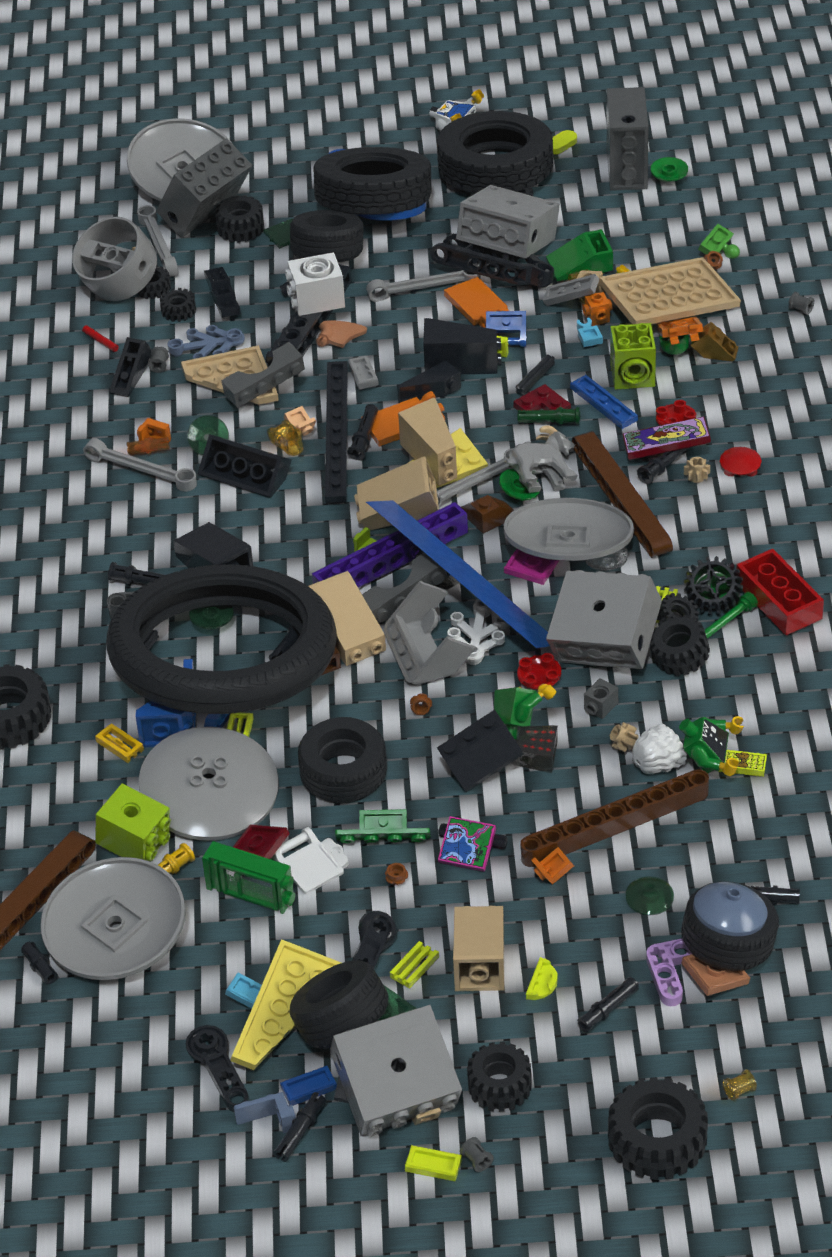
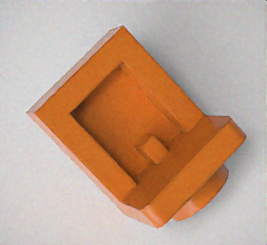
[137,418,171,446]
[532,847,574,885]

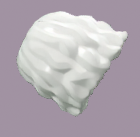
[632,724,687,774]

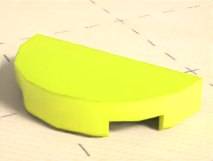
[526,957,558,1000]

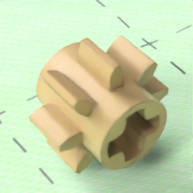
[684,457,710,483]
[610,722,639,752]

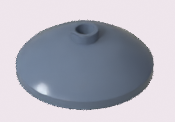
[693,882,768,936]

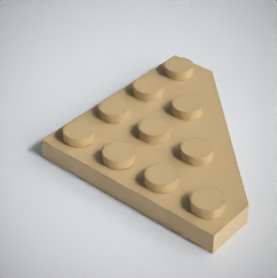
[181,345,279,405]

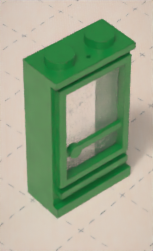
[202,841,295,914]

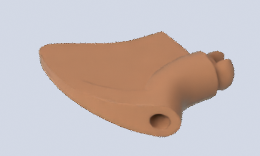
[316,320,367,348]

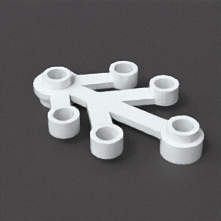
[447,599,508,665]

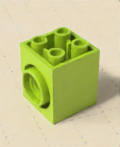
[610,323,656,390]
[95,783,171,862]

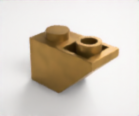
[691,322,739,362]

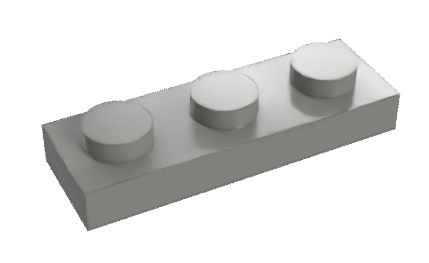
[543,274,599,306]

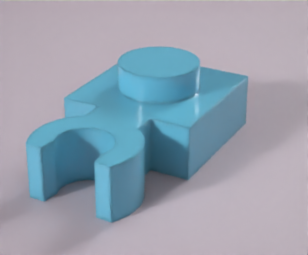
[577,318,603,347]

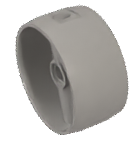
[72,217,157,301]

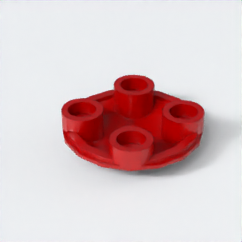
[655,400,697,425]
[720,447,762,477]
[517,653,561,690]

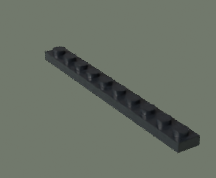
[325,361,348,503]

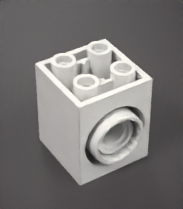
[285,252,345,316]

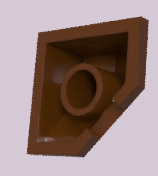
[461,495,514,534]

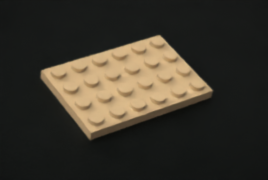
[599,257,741,324]

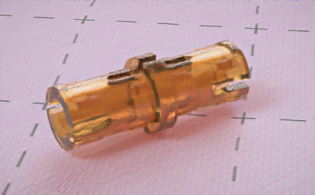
[127,437,170,455]

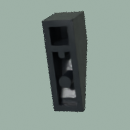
[109,337,152,397]
[397,360,461,403]

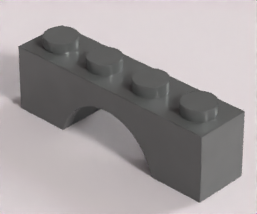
[221,342,305,408]
[362,552,448,624]

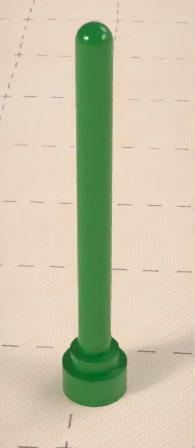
[705,592,758,639]

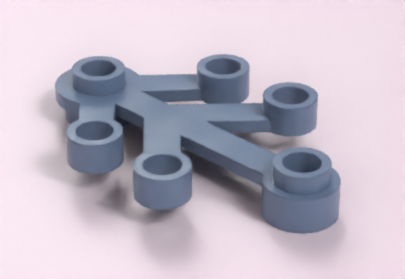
[167,325,245,359]

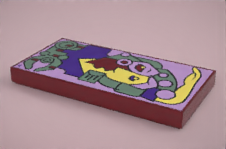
[623,416,711,460]

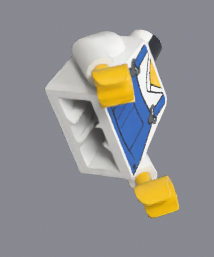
[429,89,484,131]

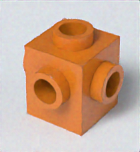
[582,292,612,326]

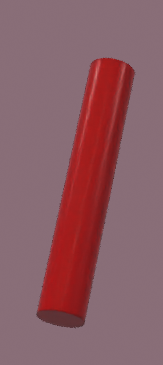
[82,325,119,352]

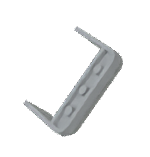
[384,581,475,685]

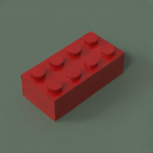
[736,549,824,635]

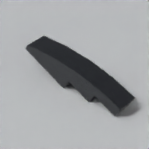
[204,267,241,318]

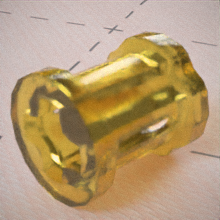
[723,1069,757,1101]

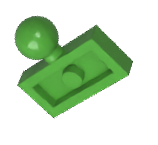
[698,224,740,260]

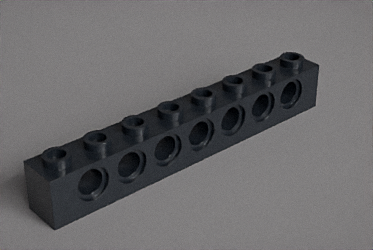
[265,264,352,367]

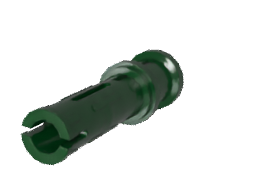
[517,407,580,425]

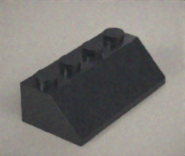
[197,434,292,497]

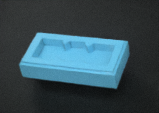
[225,972,262,1009]

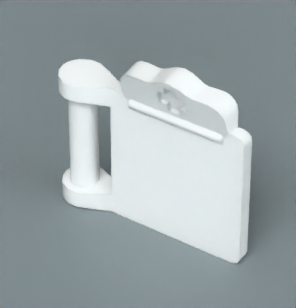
[272,827,349,894]

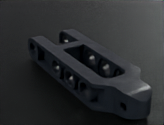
[430,233,554,287]

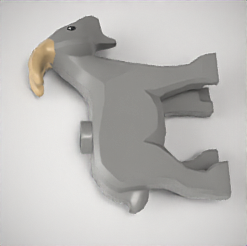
[506,425,578,493]

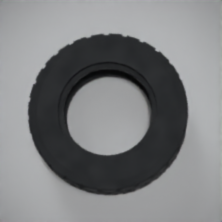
[437,111,553,193]
[313,147,432,215]

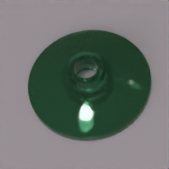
[187,415,229,455]
[189,606,233,629]
[626,876,674,915]

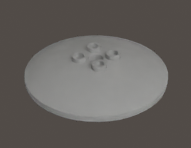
[127,118,232,201]
[504,498,634,561]
[139,727,278,841]
[41,857,186,980]

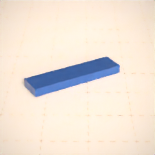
[570,375,638,429]

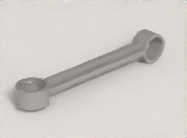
[137,205,178,277]
[366,264,481,302]
[83,438,197,492]
[437,448,514,507]

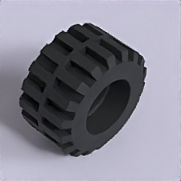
[215,195,264,242]
[650,615,710,676]
[467,1042,532,1112]

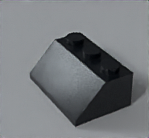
[437,709,524,792]

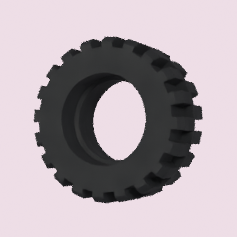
[0,664,51,749]
[608,1077,708,1180]

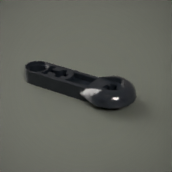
[352,911,398,968]
[185,1025,249,1112]

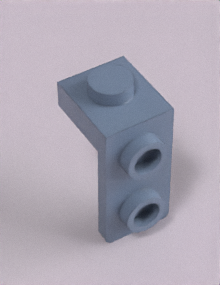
[234,1092,296,1134]

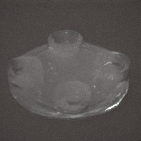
[585,548,628,571]

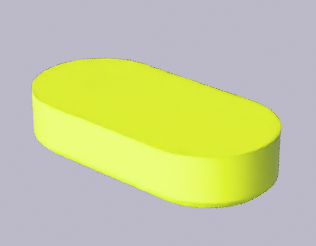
[553,130,577,155]

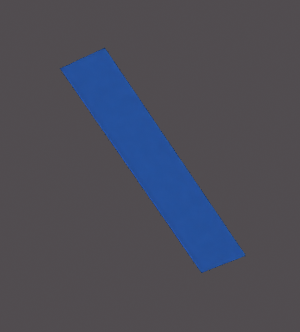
[366,500,550,648]

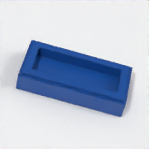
[280,1066,337,1106]

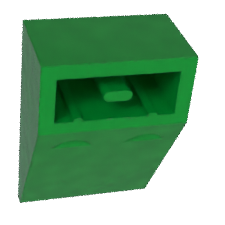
[546,229,613,281]

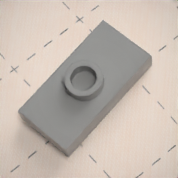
[348,356,379,390]

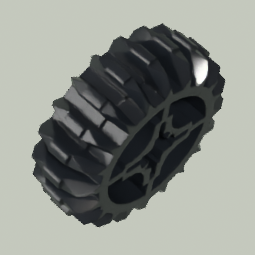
[683,556,743,615]

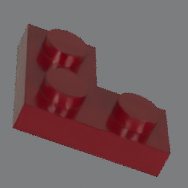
[513,384,571,410]

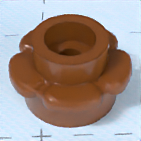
[704,251,723,270]
[410,693,432,715]
[385,863,408,885]

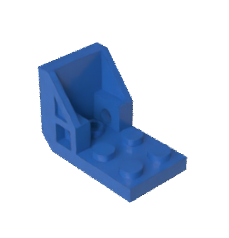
[135,659,196,748]

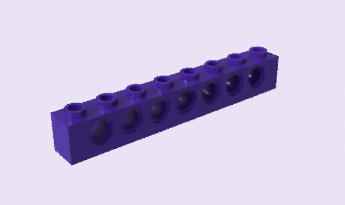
[312,502,468,588]

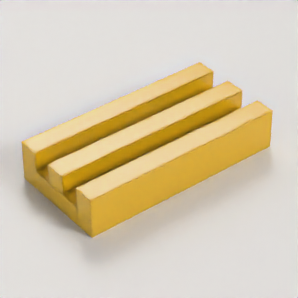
[95,723,144,763]

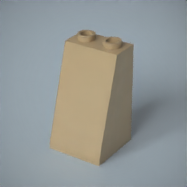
[398,398,457,486]
[354,457,439,530]
[308,571,386,666]
[453,906,504,991]

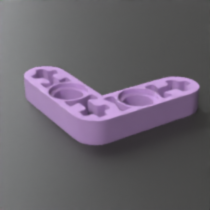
[646,938,692,1006]

